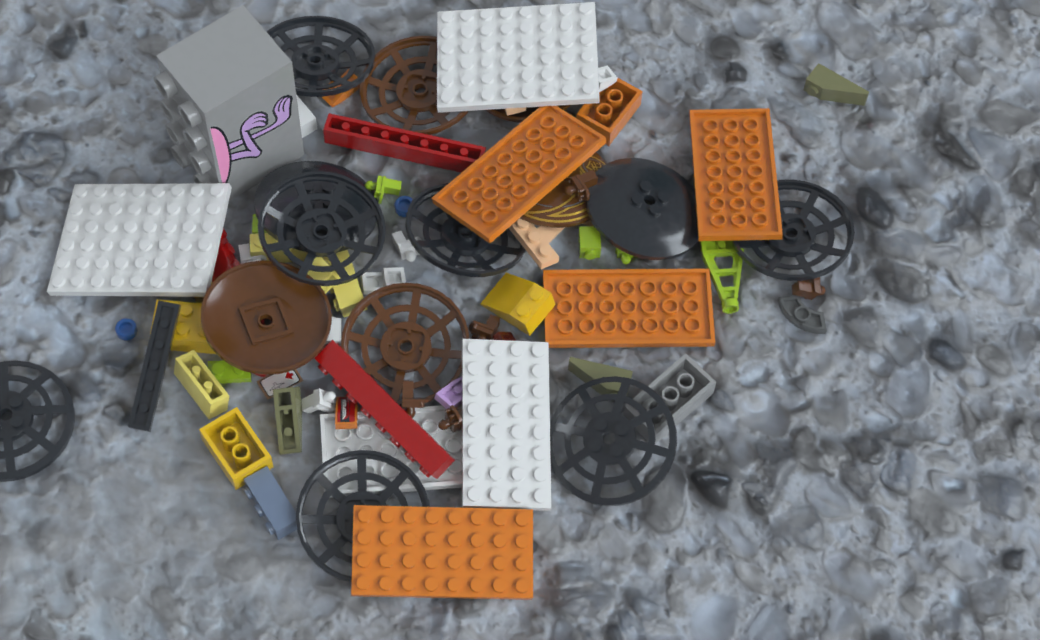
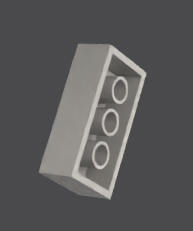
[623,353,716,444]

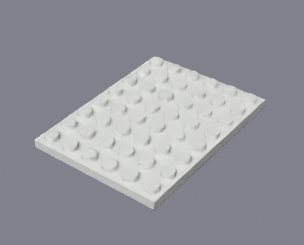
[437,2,600,113]
[47,183,232,297]

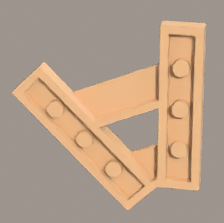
[509,218,594,269]

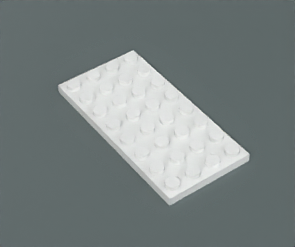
[462,339,551,511]
[320,404,462,498]

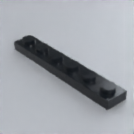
[128,300,181,432]

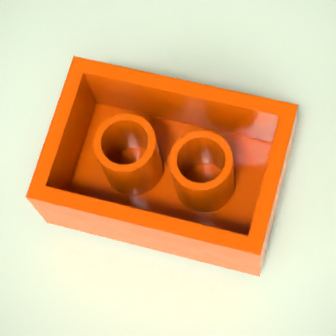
[576,77,643,146]

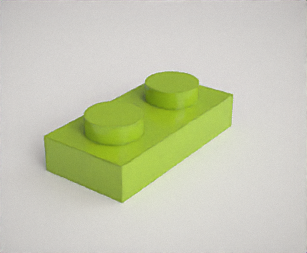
[208,360,252,384]

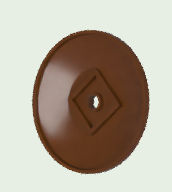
[201,260,332,375]

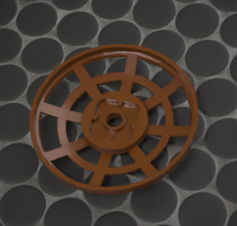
[360,36,469,135]
[341,283,469,406]

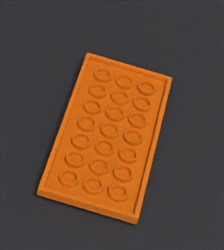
[432,106,607,243]
[689,108,783,241]
[543,268,715,348]
[351,505,533,600]

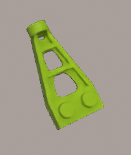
[700,240,744,314]

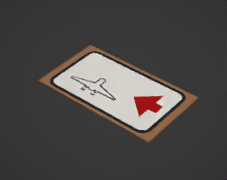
[256,369,303,400]

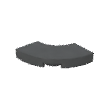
[777,296,827,334]

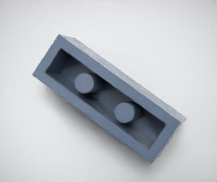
[243,466,297,540]

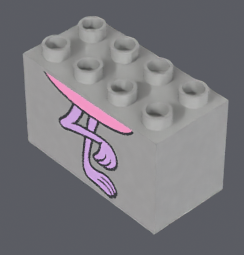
[154,5,304,201]

